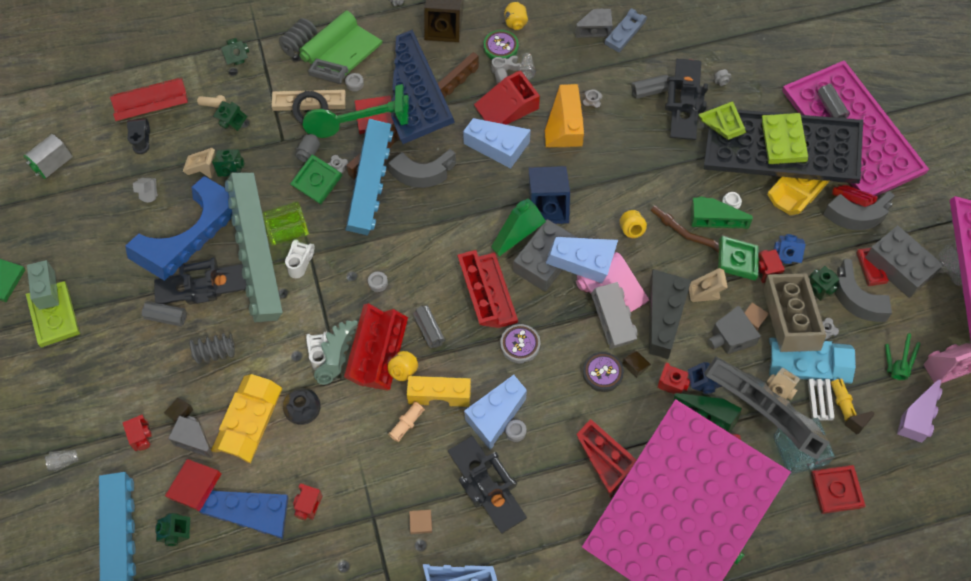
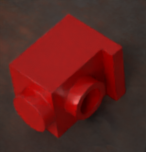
[758,249,785,283]
[657,363,690,394]
[122,415,152,451]
[293,483,323,520]

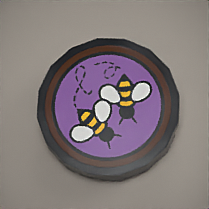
[583,352,624,392]

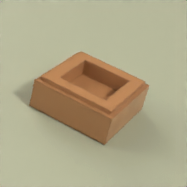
[745,303,769,330]
[409,510,432,534]

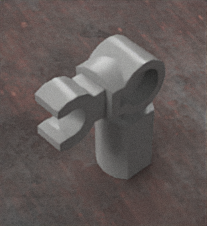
[491,56,520,84]

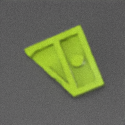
[699,101,746,140]

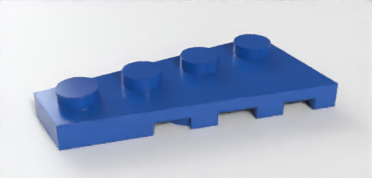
[200,491,289,539]

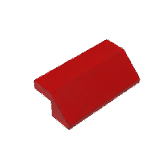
[110,77,188,121]
[457,250,518,328]
[344,303,408,391]

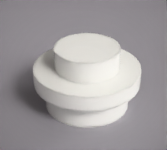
[722,192,742,209]

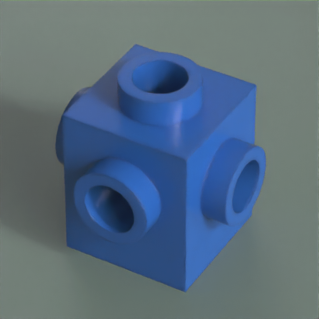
[774,234,806,264]

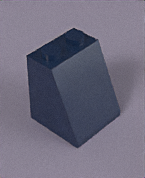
[529,166,570,224]

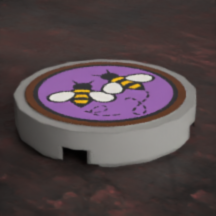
[500,324,541,364]

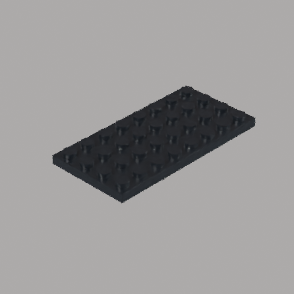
[704,108,863,184]

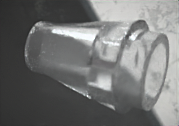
[518,53,536,80]
[45,449,79,472]

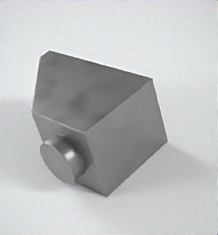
[576,9,612,38]
[168,416,213,458]

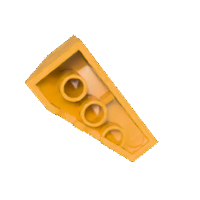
[545,84,584,147]

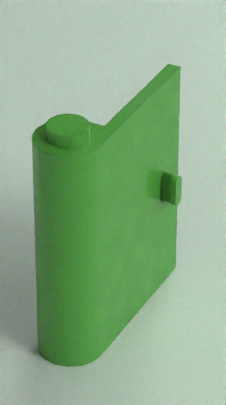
[299,10,383,75]

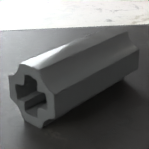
[631,74,669,99]
[817,84,849,118]
[142,301,187,327]
[413,305,446,348]

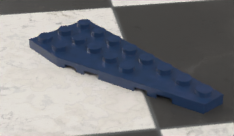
[391,29,455,144]

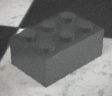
[513,219,577,292]
[865,225,943,298]

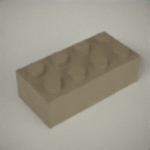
[763,274,826,352]

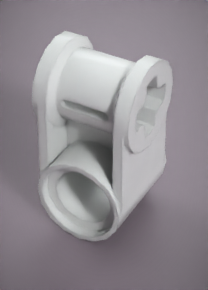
[285,239,315,279]
[306,331,328,370]

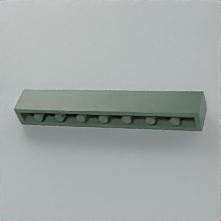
[225,173,283,322]

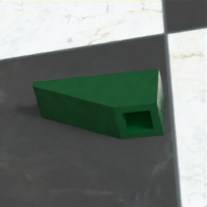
[672,393,742,433]

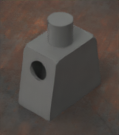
[707,306,761,354]

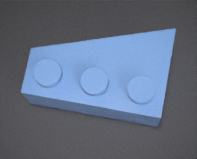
[463,118,531,169]
[546,237,618,283]
[464,375,527,450]
[423,564,497,581]

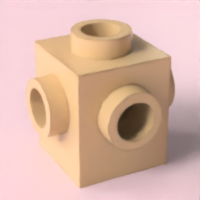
[766,368,800,400]

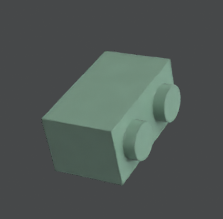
[27,260,59,310]

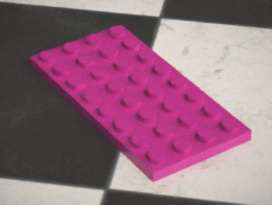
[782,60,929,196]

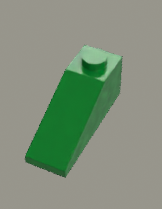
[690,196,753,229]
[491,198,546,257]

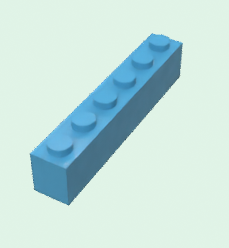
[346,119,393,235]
[99,472,136,581]

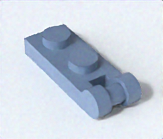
[605,8,647,52]

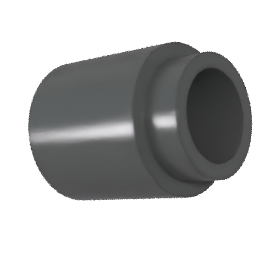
[296,134,321,163]

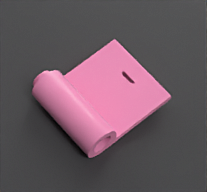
[576,252,650,312]

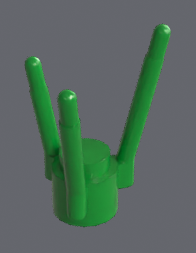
[885,333,921,380]

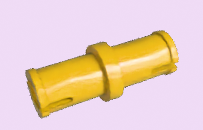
[830,379,857,422]

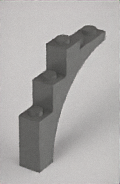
[704,356,830,460]

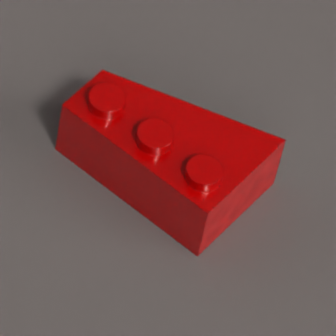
[576,419,637,498]

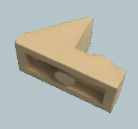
[183,148,215,178]
[689,268,728,302]

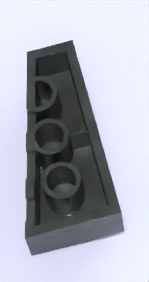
[649,269,691,359]

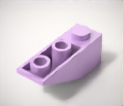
[897,379,942,443]

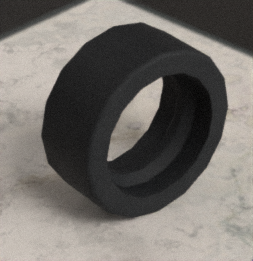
[292,91,329,124]

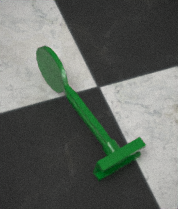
[302,84,409,138]

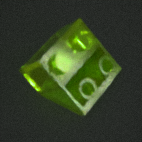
[262,202,309,246]

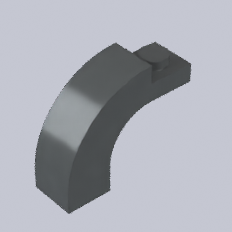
[388,149,456,188]
[823,191,895,230]
[835,259,892,322]

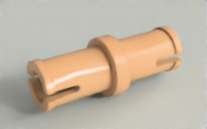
[388,402,425,442]

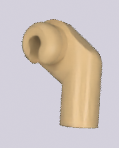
[197,95,226,108]

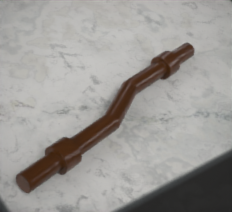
[651,205,719,253]

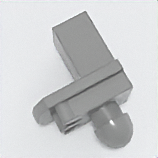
[133,178,158,203]

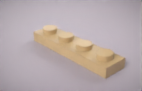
[272,90,346,111]

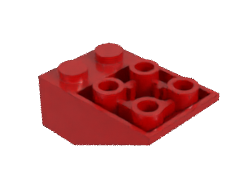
[474,70,540,125]

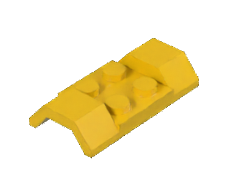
[767,177,829,215]
[211,374,282,464]

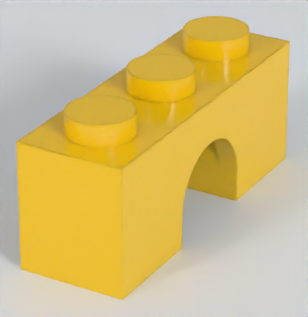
[407,376,471,407]

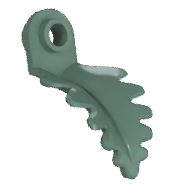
[314,320,358,385]

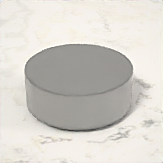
[345,73,364,91]
[368,272,388,292]
[506,420,526,442]

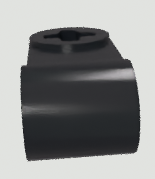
[127,118,150,154]

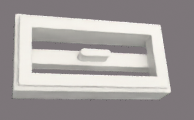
[808,379,834,420]

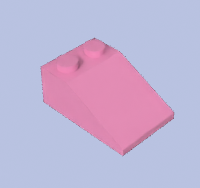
[923,343,971,384]

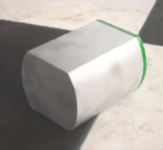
[23,134,73,179]

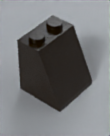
[424,0,464,42]

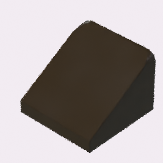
[622,351,651,378]
[164,398,193,423]
[845,411,874,435]

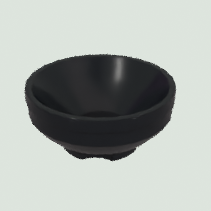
[283,388,321,425]

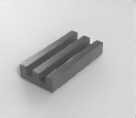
[308,58,349,84]

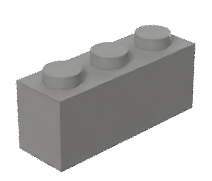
[591,282,638,349]

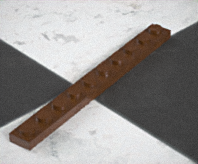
[347,52,479,179]

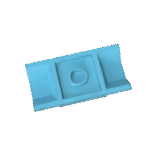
[769,338,856,384]

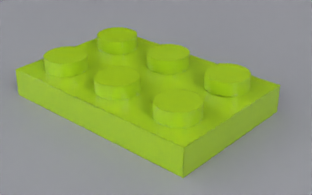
[762,113,808,164]
[26,281,80,347]

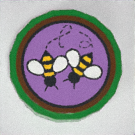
[484,30,519,60]

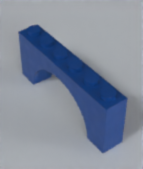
[125,176,233,281]

